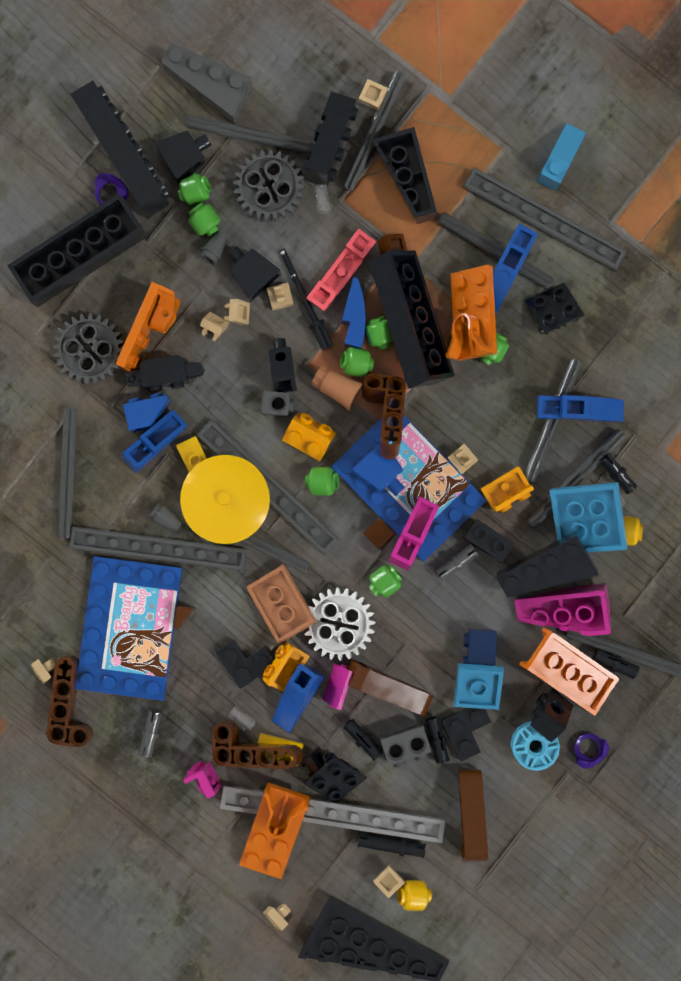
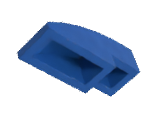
[342,277,366,349]
[121,410,188,474]

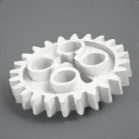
[305,588,376,661]

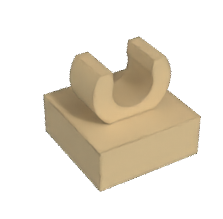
[359,79,388,110]
[267,283,294,310]
[224,299,250,325]
[200,312,229,341]
[447,444,478,474]
[30,658,55,685]
[373,864,405,899]
[263,903,291,931]

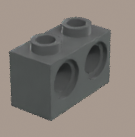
[380,723,431,767]

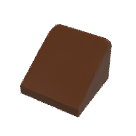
[377,233,408,255]
[364,518,394,549]
[173,605,196,629]

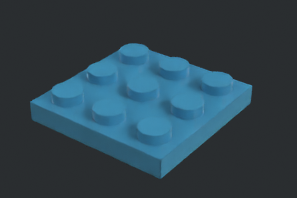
[550,482,628,552]

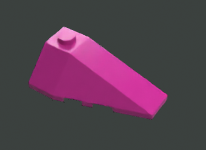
[514,583,611,636]

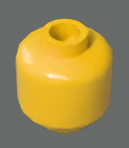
[623,516,643,546]
[397,880,432,911]

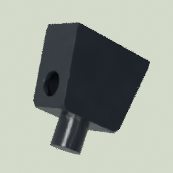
[155,131,212,184]
[228,247,281,302]
[269,338,297,393]

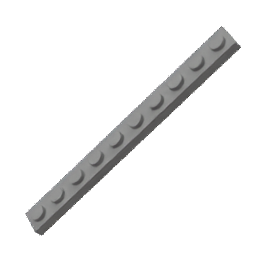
[220,785,445,843]

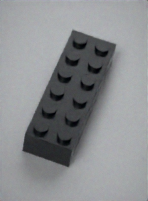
[70,80,170,218]
[7,193,148,308]
[369,250,455,389]

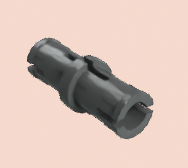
[434,544,478,581]
[138,710,163,758]

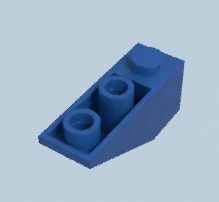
[272,663,325,733]

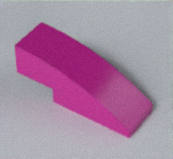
[388,496,439,571]

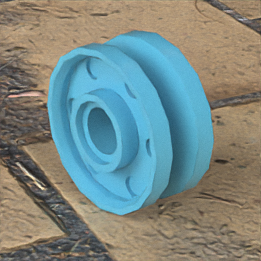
[510,721,560,771]

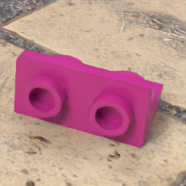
[183,761,222,799]

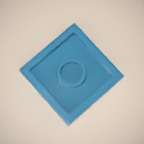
[454,663,504,710]

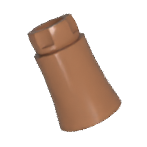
[311,367,363,411]

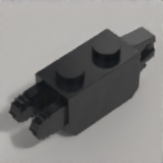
[125,355,205,393]

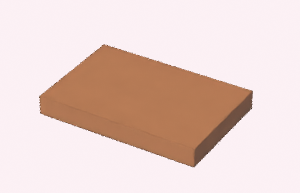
[246,564,317,645]

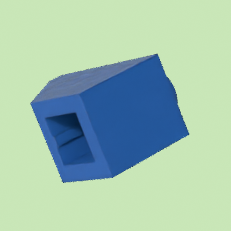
[123,393,171,433]

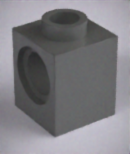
[261,391,294,417]

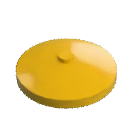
[180,455,270,544]

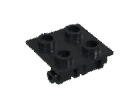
[525,283,585,335]
[303,752,367,802]

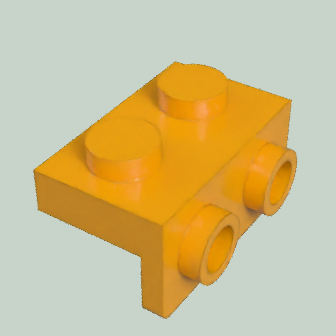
[282,412,336,461]
[480,466,534,513]
[263,641,310,693]

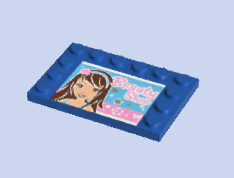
[331,415,487,562]
[75,556,183,701]

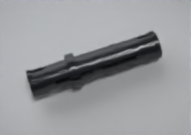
[357,832,426,859]

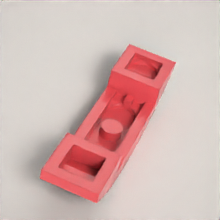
[306,229,376,311]

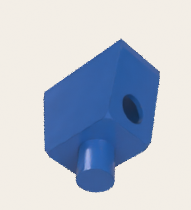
[351,443,405,496]

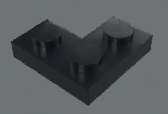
[216,640,275,690]
[441,708,491,762]

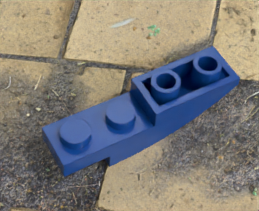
[493,224,539,315]
[537,395,624,422]

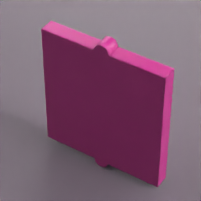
[322,663,353,710]

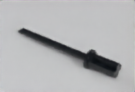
[279,248,333,351]

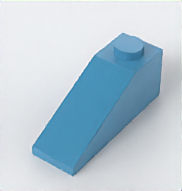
[536,123,586,191]

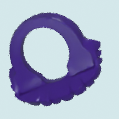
[95,173,128,205]
[574,734,609,769]

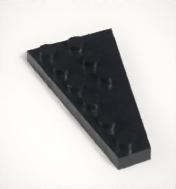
[298,895,449,981]

